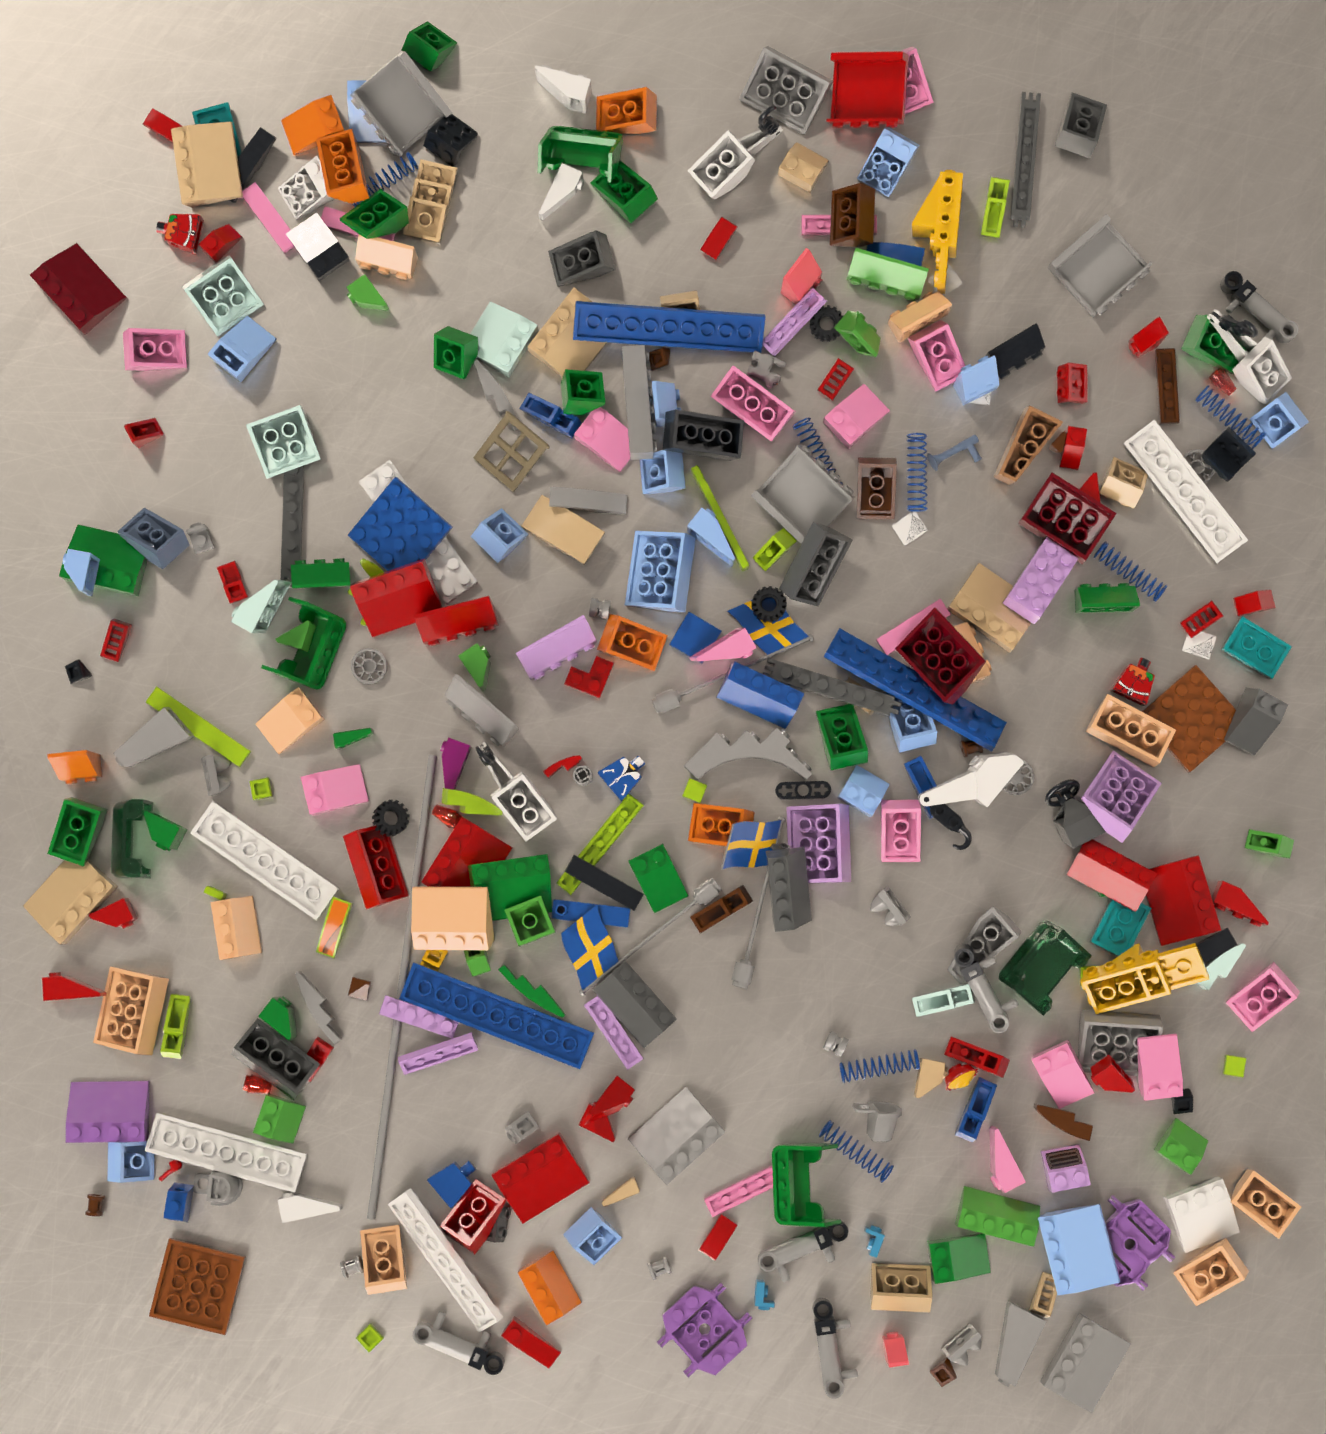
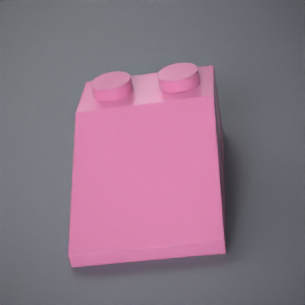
[902,47,934,114]
[908,320,966,391]
[123,328,187,371]
[823,384,890,449]
[574,407,630,472]
[689,628,757,661]
[301,764,369,816]
[881,800,921,862]
[1226,962,1300,1032]
[1137,1034,1183,1101]
[1032,1040,1095,1109]
[989,1126,1026,1193]

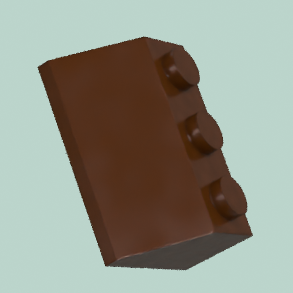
[830,183,875,247]

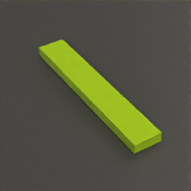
[691,465,749,572]
[146,686,251,767]
[556,794,644,895]

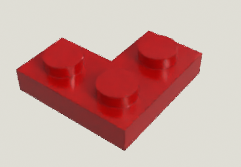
[564,656,614,699]

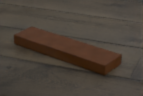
[1155,348,1180,425]

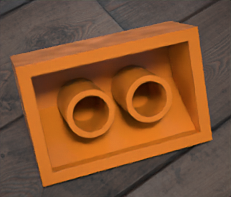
[518,1250,582,1325]

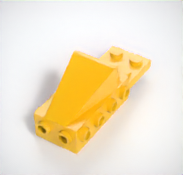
[912,170,963,294]
[1080,943,1209,1014]

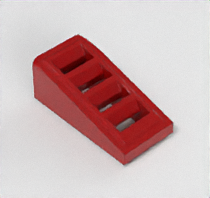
[818,358,854,400]
[1180,601,1224,638]
[100,619,132,662]

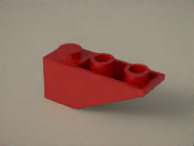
[1212,881,1269,927]

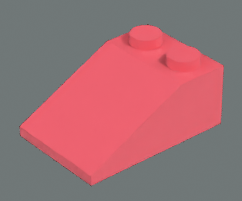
[781,248,822,304]

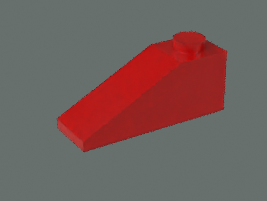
[1128,317,1169,358]
[42,972,106,1001]
[944,1037,1010,1078]
[581,1076,635,1125]
[501,1316,561,1368]

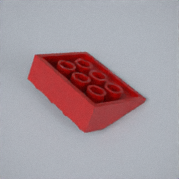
[350,558,443,637]
[414,596,499,646]
[421,817,513,887]
[1146,855,1221,946]
[492,1132,590,1224]

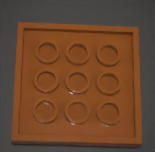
[1142,665,1236,773]
[149,1238,246,1335]

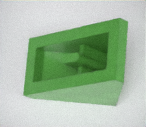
[276,620,316,652]

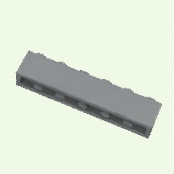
[622,345,657,460]

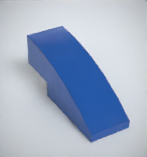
[866,242,925,266]
[519,393,582,439]
[904,756,937,820]
[955,1077,997,1143]

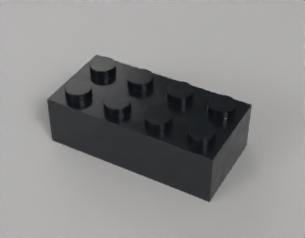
[663,409,744,461]

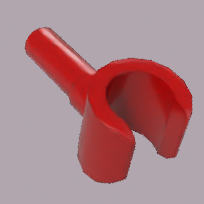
[159,1160,182,1182]

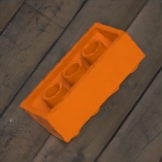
[316,129,370,204]

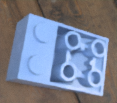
[857,127,920,197]
[208,316,277,382]
[953,355,1000,406]

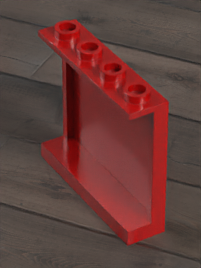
[826,51,909,128]

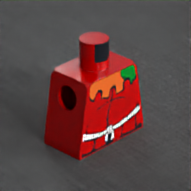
[156,214,204,255]
[1110,658,1155,707]

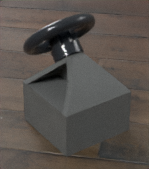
[1045,779,1106,849]

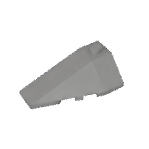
[948,906,1021,984]

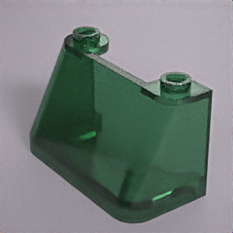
[111,799,153,879]
[999,920,1092,1016]

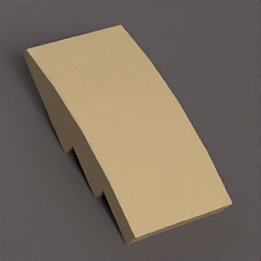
[403,159,458,243]
[521,495,605,565]

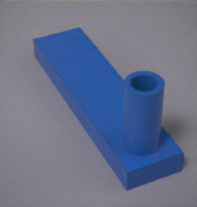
[551,899,630,927]

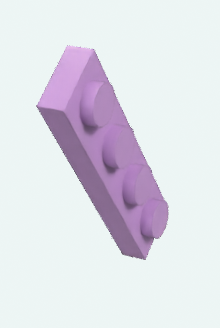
[762,288,827,357]
[379,995,458,1039]
[584,996,644,1070]
[398,1032,478,1075]

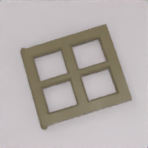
[473,411,549,492]

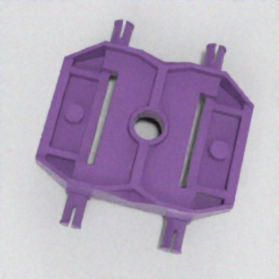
[1105,1195,1175,1291]
[657,1282,753,1378]

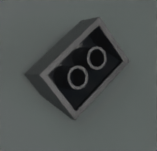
[986,323,1045,380]

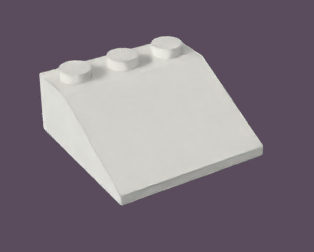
[1163,1176,1240,1253]

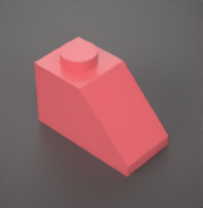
[882,1332,909,1368]

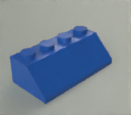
[716,661,804,729]

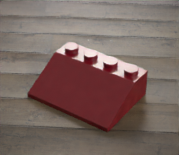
[30,243,127,335]
[1018,472,1117,564]
[895,607,986,705]

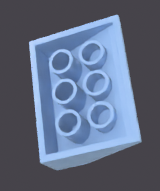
[625,531,696,613]
[1038,1204,1120,1295]

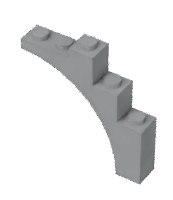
[684,728,812,781]

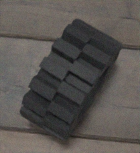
[810,305,843,342]
[751,586,787,623]
[372,800,410,837]

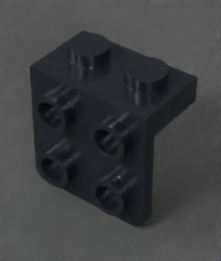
[423,114,478,167]
[1201,427,1256,482]

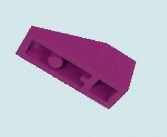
[440,737,471,789]

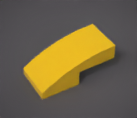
[420,950,448,971]

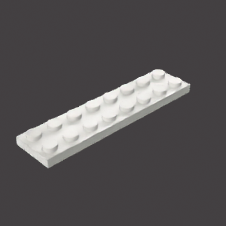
[1123,420,1248,564]
[359,460,478,604]
[191,801,339,921]
[144,1113,307,1193]
[388,1188,503,1332]

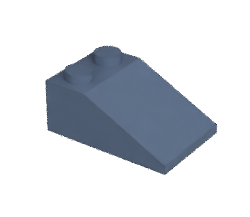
[117,507,190,569]

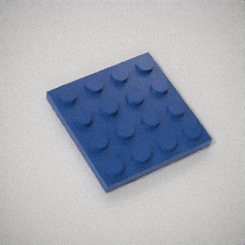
[348,477,453,571]

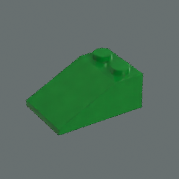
[590,160,658,224]
[340,189,409,239]
[1181,315,1246,375]
[816,704,868,771]
[47,797,108,866]
[628,844,688,913]
[927,1233,991,1284]

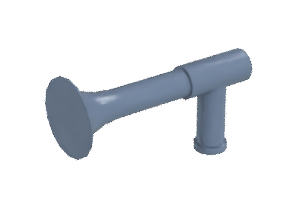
[927,435,982,471]

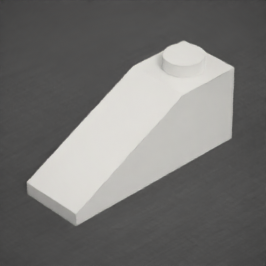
[539,163,585,220]
[278,1192,343,1223]

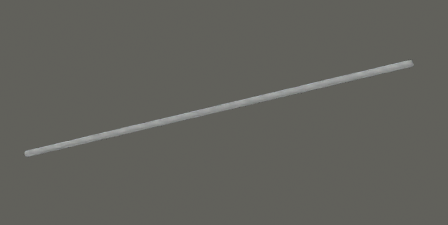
[367,755,437,1219]

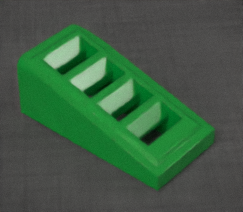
[333,728,374,750]

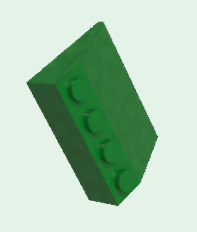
[59,524,147,596]
[468,854,552,921]

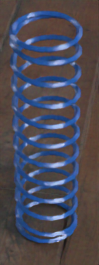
[352,152,419,207]
[1195,385,1266,449]
[793,417,843,485]
[906,433,928,511]
[1094,541,1167,602]
[839,1049,920,1083]
[819,1120,894,1183]

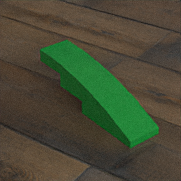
[498,965,566,1018]

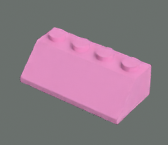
[711,366,796,442]

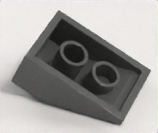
[1055,92,1107,158]
[548,230,616,287]
[1224,687,1288,756]

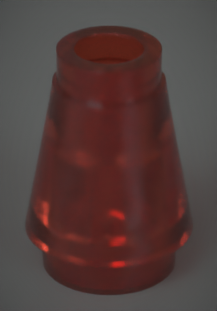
[1209,368,1237,396]
[432,804,462,828]
[243,1074,272,1094]

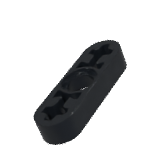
[775,781,831,800]

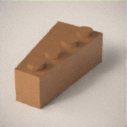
[993,405,1063,485]

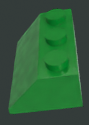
[291,558,351,588]
[1074,583,1140,613]

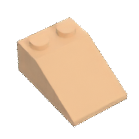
[256,687,325,754]
[360,1225,407,1295]
[1174,1238,1249,1306]

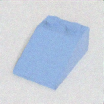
[347,80,387,143]
[687,508,735,567]
[884,693,937,753]

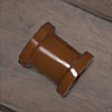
[960,740,983,757]
[85,1194,105,1216]

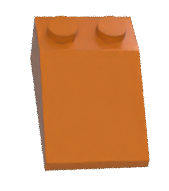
[596,87,657,134]
[281,95,344,155]
[597,614,668,671]
[47,750,102,784]
[688,803,755,847]

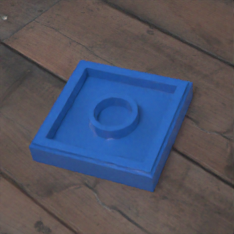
[669,612,722,664]

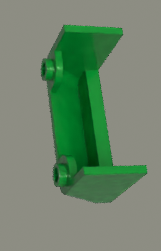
[537,126,623,182]
[261,597,346,690]
[772,1143,841,1227]

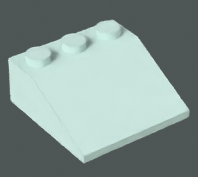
[182,255,264,337]
[470,301,539,378]
[246,405,321,479]
[231,580,292,633]

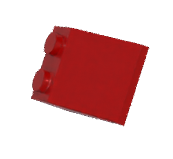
[440,1179,506,1255]

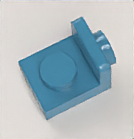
[864,1225,885,1258]
[754,1279,775,1310]

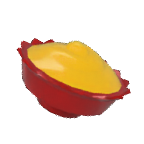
[945,1064,978,1091]

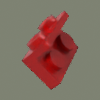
[1057,362,1088,404]

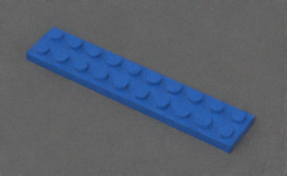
[573,301,766,353]
[824,628,1007,752]
[399,962,594,1069]

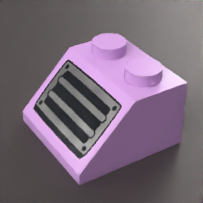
[1041,1144,1091,1193]

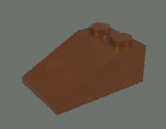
[856,457,897,519]

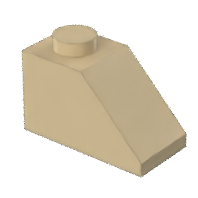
[914,1058,948,1098]

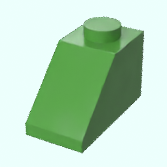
[346,274,389,311]
[1245,829,1294,859]
[464,950,491,977]

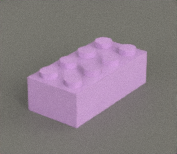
[1002,537,1079,624]

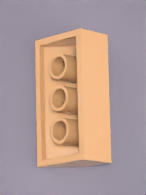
[1085,694,1176,768]

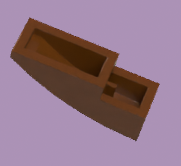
[690,885,753,933]
[1034,1103,1093,1141]

